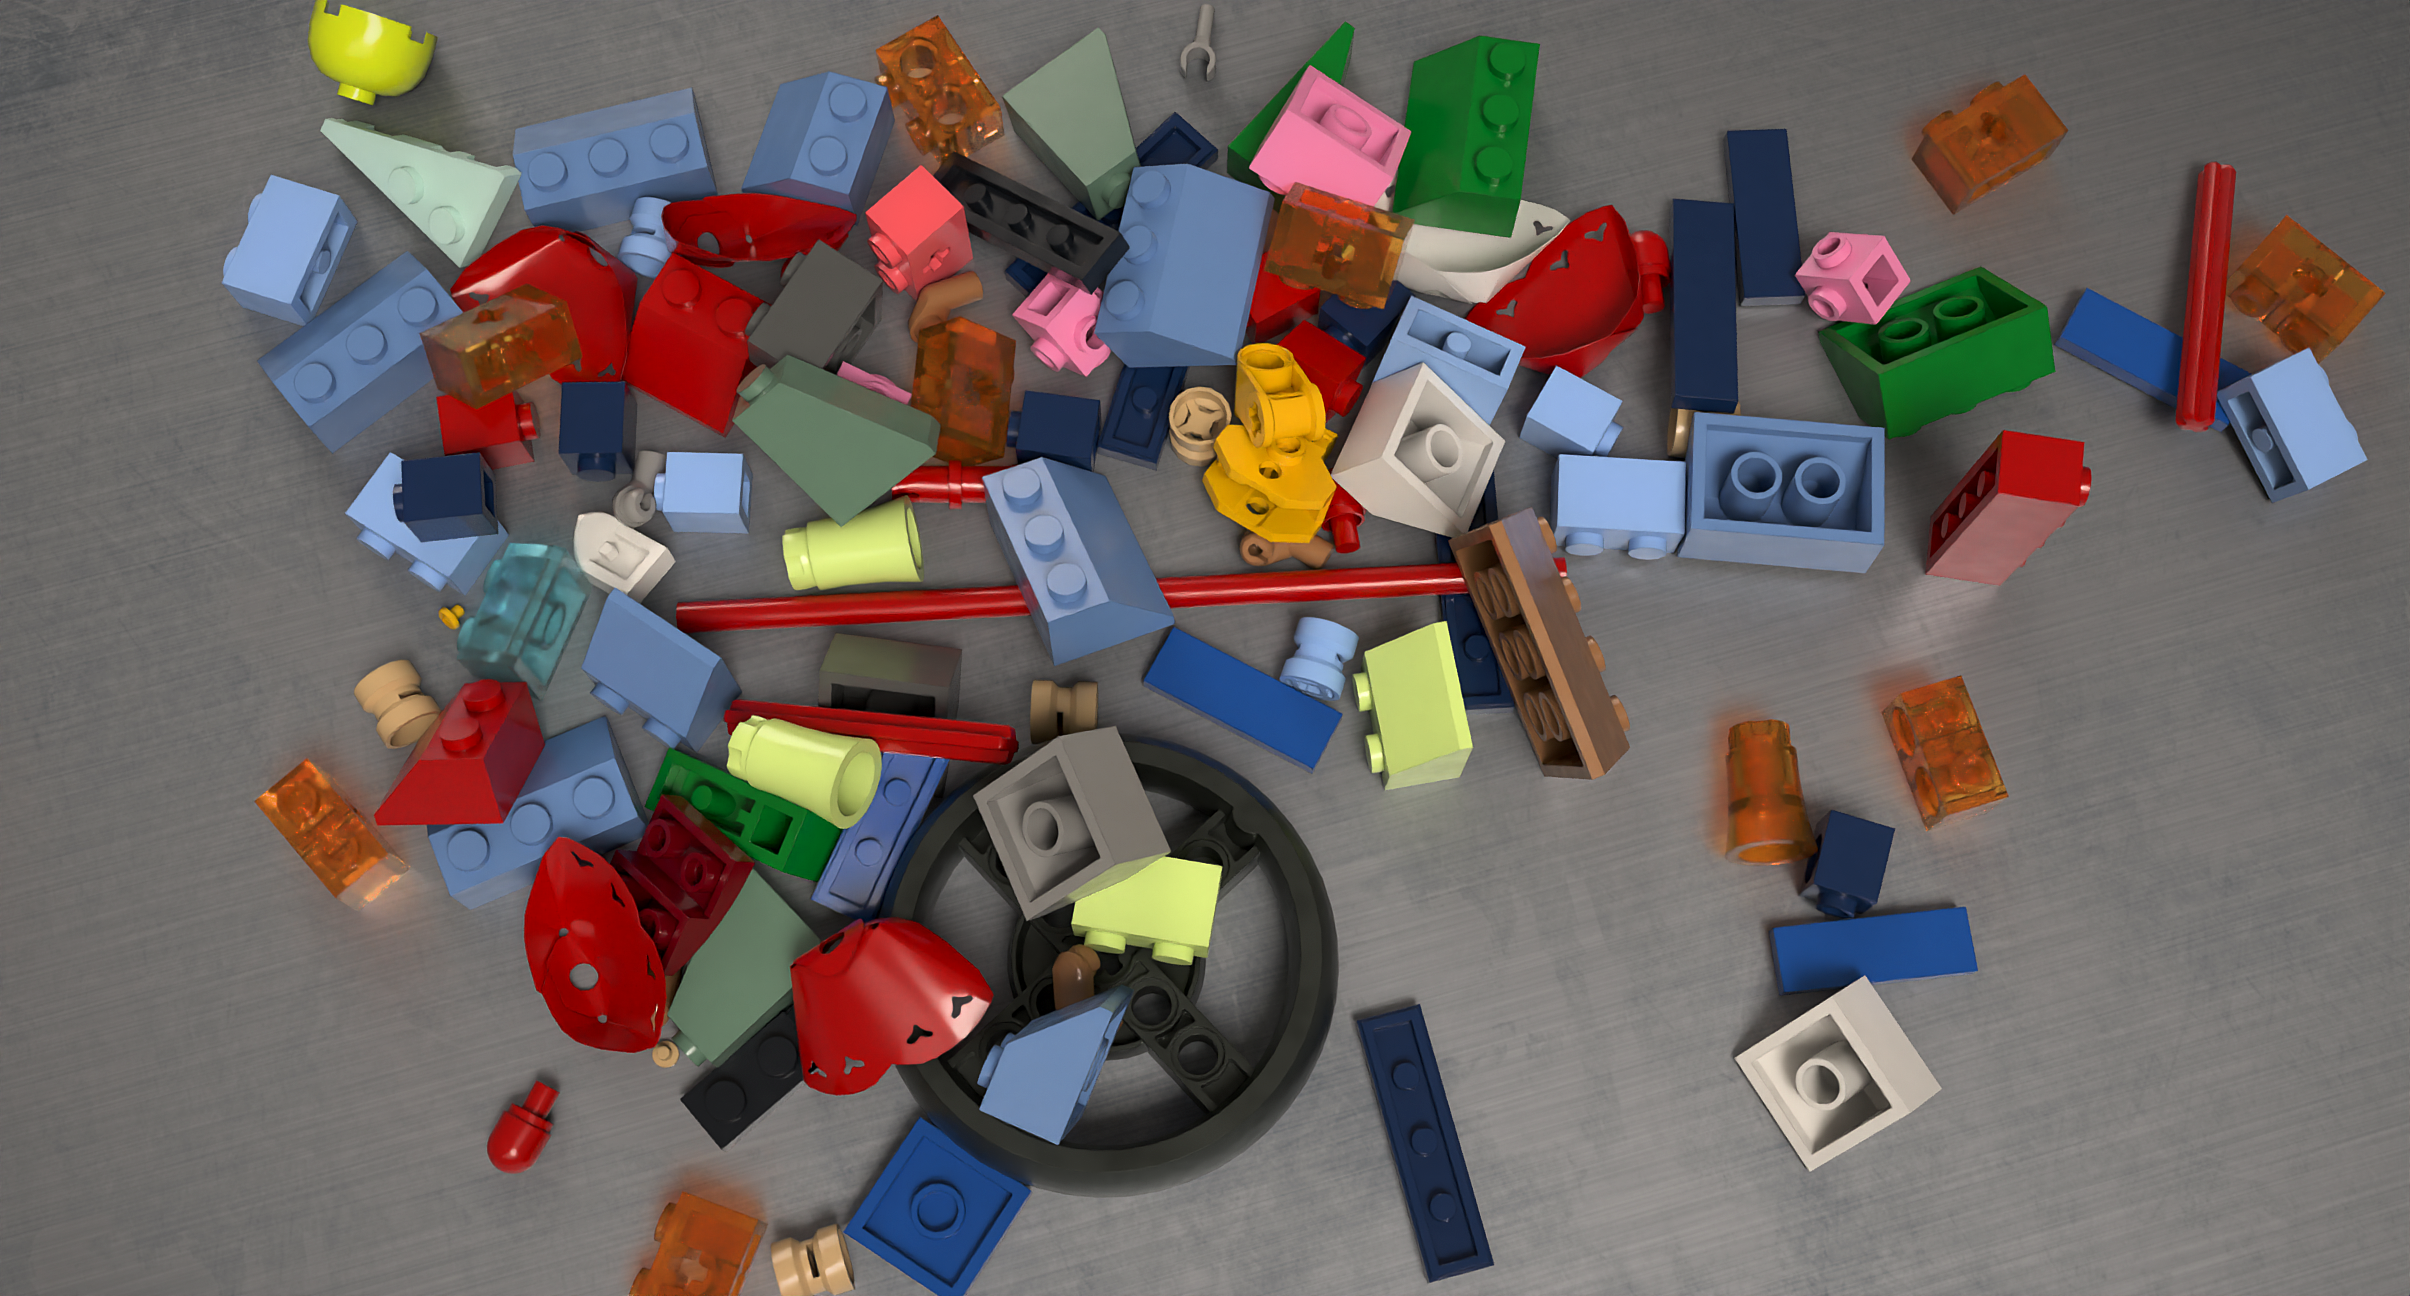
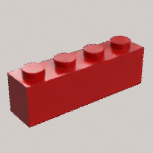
[1925,430,2092,586]

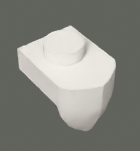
[573,512,676,604]

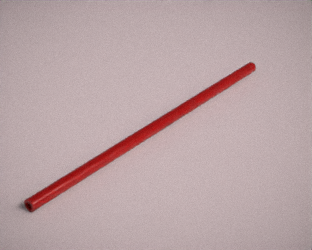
[676,557,1567,633]

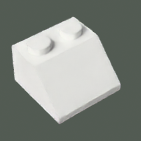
[1331,362,1505,538]
[1735,975,1942,1172]

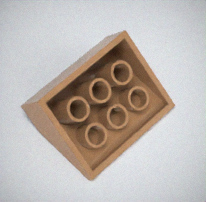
[1448,507,1630,780]

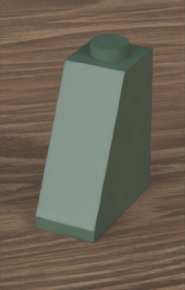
[1002,27,1141,221]
[732,355,941,527]
[667,868,831,1068]

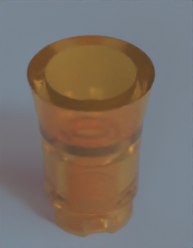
[1725,719,1818,866]

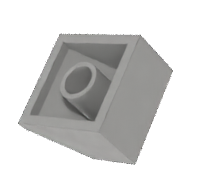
[973,726,1171,921]

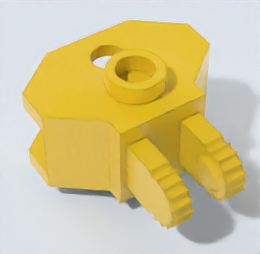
[1202,424,1338,543]

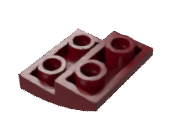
[610,794,755,976]

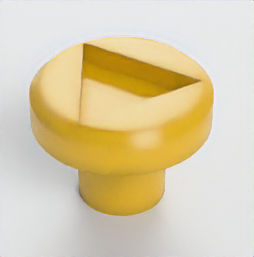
[438,604,465,630]

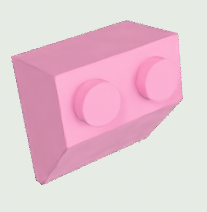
[1249,65,1412,236]

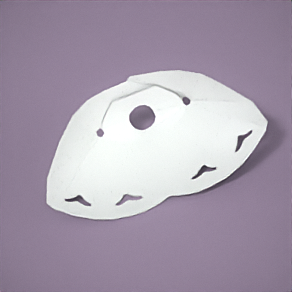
[1371,169,1570,304]

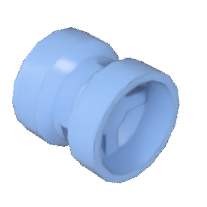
[617,197,681,279]
[1280,617,1359,701]

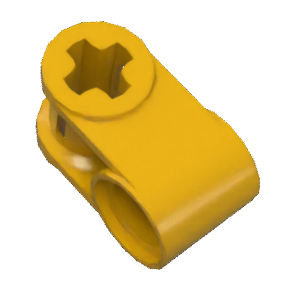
[1234,343,1326,448]

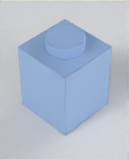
[1519,366,1623,459]
[654,452,753,534]

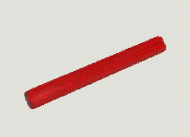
[2175,161,2236,433]
[723,699,1019,765]

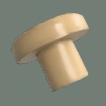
[652,1041,680,1068]

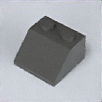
[745,239,883,375]
[818,633,962,798]

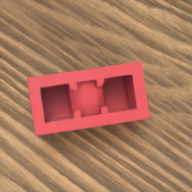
[865,165,973,302]

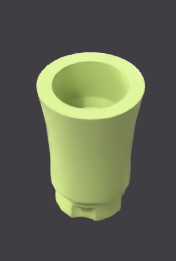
[782,495,924,590]
[727,715,882,829]

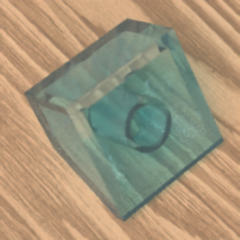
[456,543,593,701]

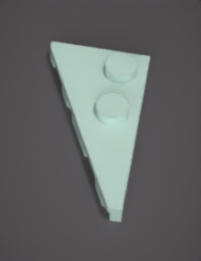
[320,118,522,268]

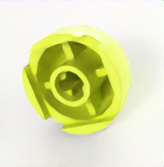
[308,0,438,105]

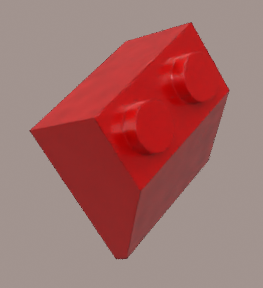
[621,253,772,438]
[374,679,545,826]

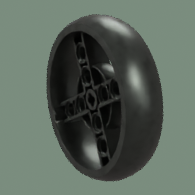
[877,733,1339,1198]

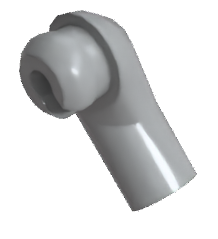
[612,450,667,528]

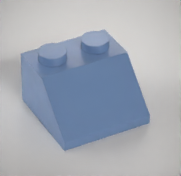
[741,71,895,226]
[581,588,742,753]
[977,985,1134,1145]

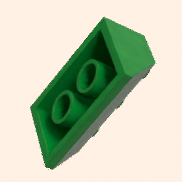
[1391,35,1540,238]
[1818,266,2056,440]

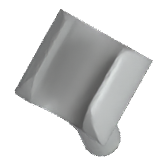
[1180,4,1216,81]

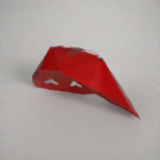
[661,193,857,268]
[1465,205,1644,378]
[450,225,638,385]
[524,837,667,1053]
[790,917,994,1096]

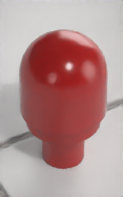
[1626,230,1671,314]
[1322,467,1366,554]
[487,1080,560,1174]

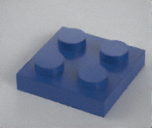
[843,1117,1033,1296]

